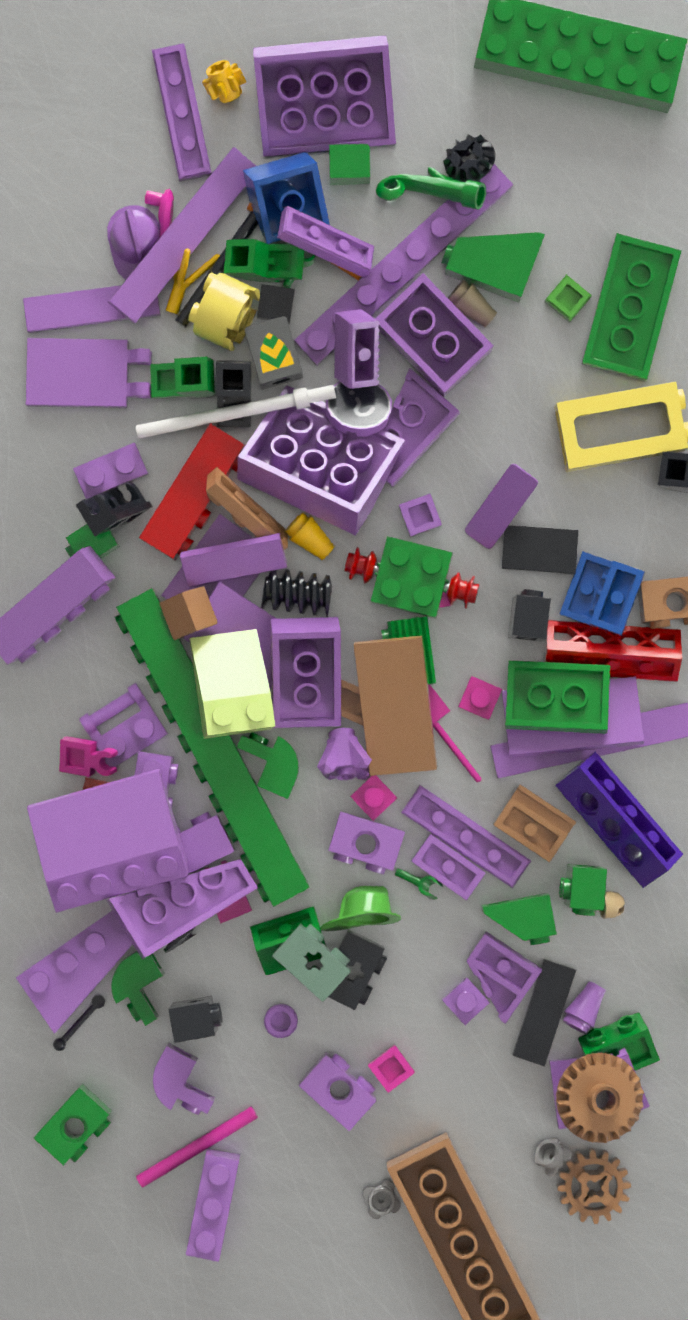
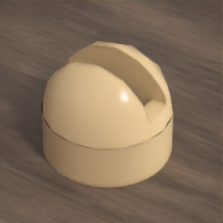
[599,891,625,919]

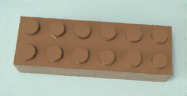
[386,1132,540,1320]

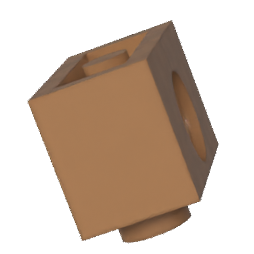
[638,577,688,629]

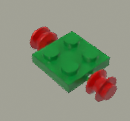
[344,536,480,619]

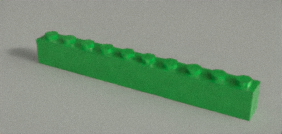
[115,588,310,907]

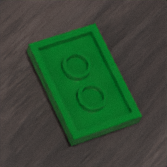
[505,660,610,734]

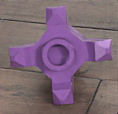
[317,728,372,780]

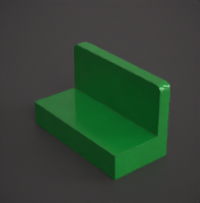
[250,906,327,975]

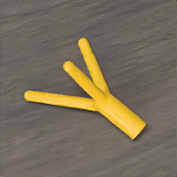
[165,248,220,315]

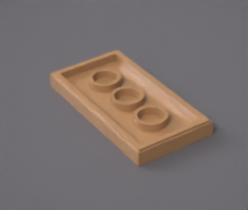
[354,636,438,776]

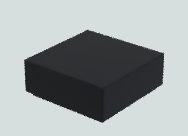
[257,284,295,324]

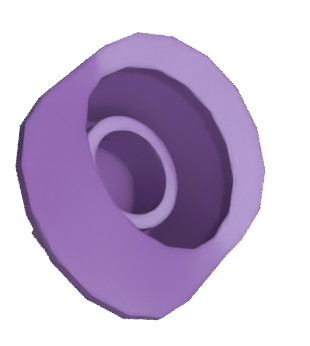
[107,205,160,280]

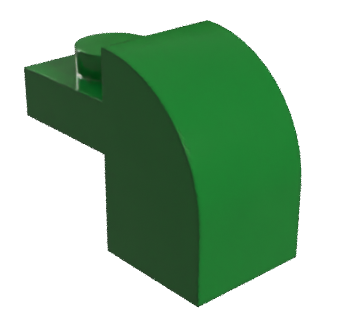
[224,239,304,283]
[150,356,215,399]
[236,732,299,799]
[111,951,165,1026]

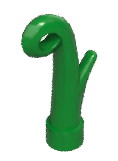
[375,167,486,210]

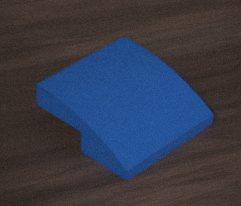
[559,551,645,636]

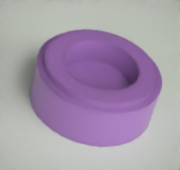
[264,1003,298,1038]

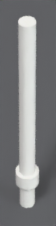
[136,385,336,439]

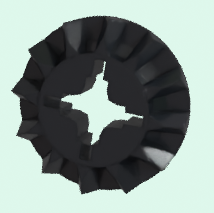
[443,134,496,182]

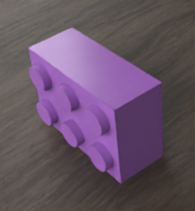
[375,273,494,397]

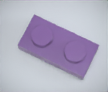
[73,442,148,499]
[411,834,486,901]

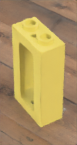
[554,382,688,472]

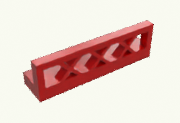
[544,620,682,682]

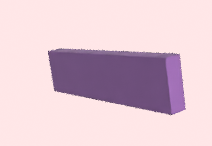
[152,43,212,182]
[23,285,161,333]
[401,785,531,888]

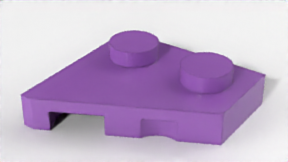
[466,931,542,1024]

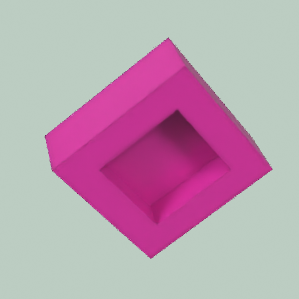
[458,676,502,720]
[350,775,397,821]
[368,1044,415,1093]

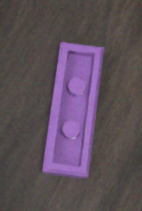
[277,206,374,278]
[180,533,287,587]

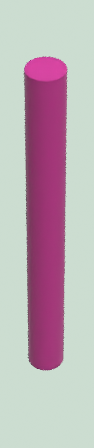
[136,1106,258,1188]

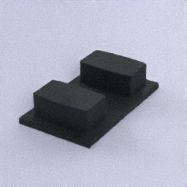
[502,525,578,574]

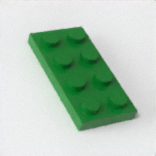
[581,233,682,381]

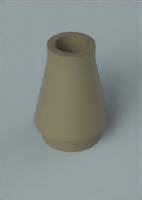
[448,280,497,328]

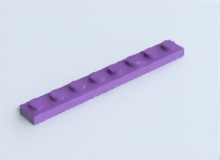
[294,164,513,366]

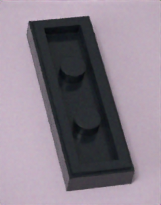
[512,959,576,1066]

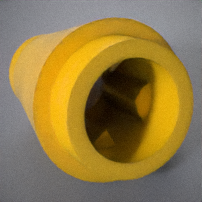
[285,512,335,561]

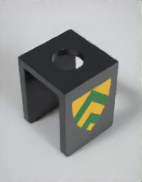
[245,316,303,390]

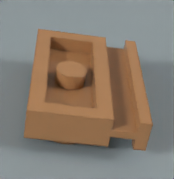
[493,784,576,862]

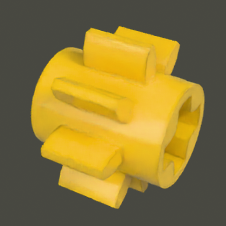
[202,60,246,103]

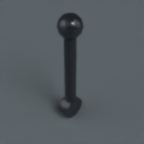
[53,995,105,1051]

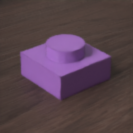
[399,493,442,537]
[442,977,490,1025]

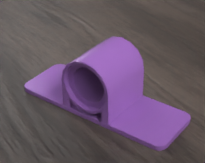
[465,464,538,549]

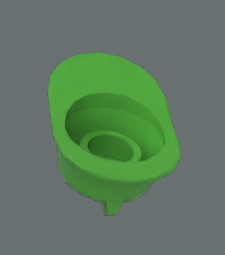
[320,886,401,932]

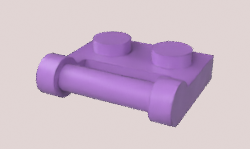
[79,683,168,767]

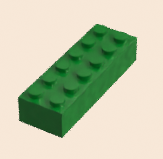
[474,0,687,113]

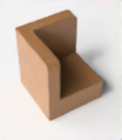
[159,586,218,640]

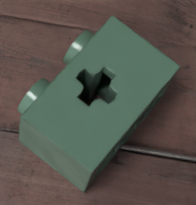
[272,923,351,1002]

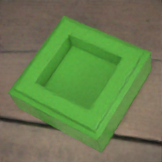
[544,274,592,323]

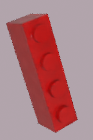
[139,423,245,561]

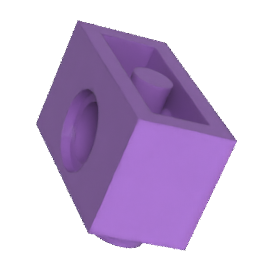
[328,811,405,874]
[299,1052,376,1131]

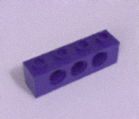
[555,751,683,888]

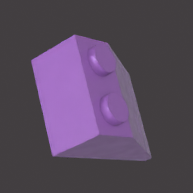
[270,617,341,728]

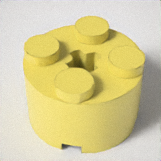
[188,272,260,351]

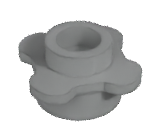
[534,1138,571,1177]
[363,1180,401,1219]

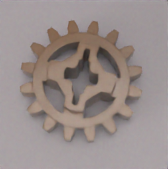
[556,1148,631,1224]

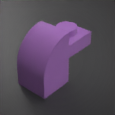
[153,1042,215,1115]

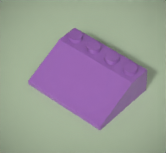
[253,35,396,157]
[237,385,405,536]
[27,769,188,913]

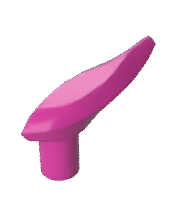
[144,189,174,237]

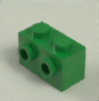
[559,864,607,916]

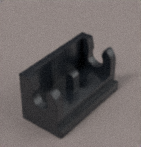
[76,482,153,536]

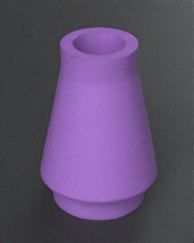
[563,981,606,1034]

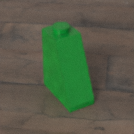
[441,232,545,303]

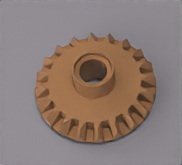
[556,1053,644,1143]

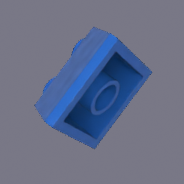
[243,152,330,244]

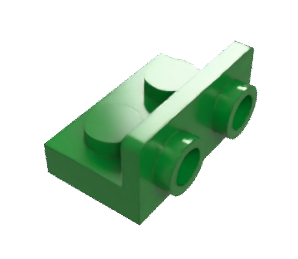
[578,1013,660,1071]

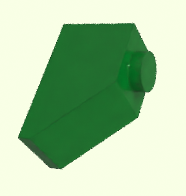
[481,893,557,945]

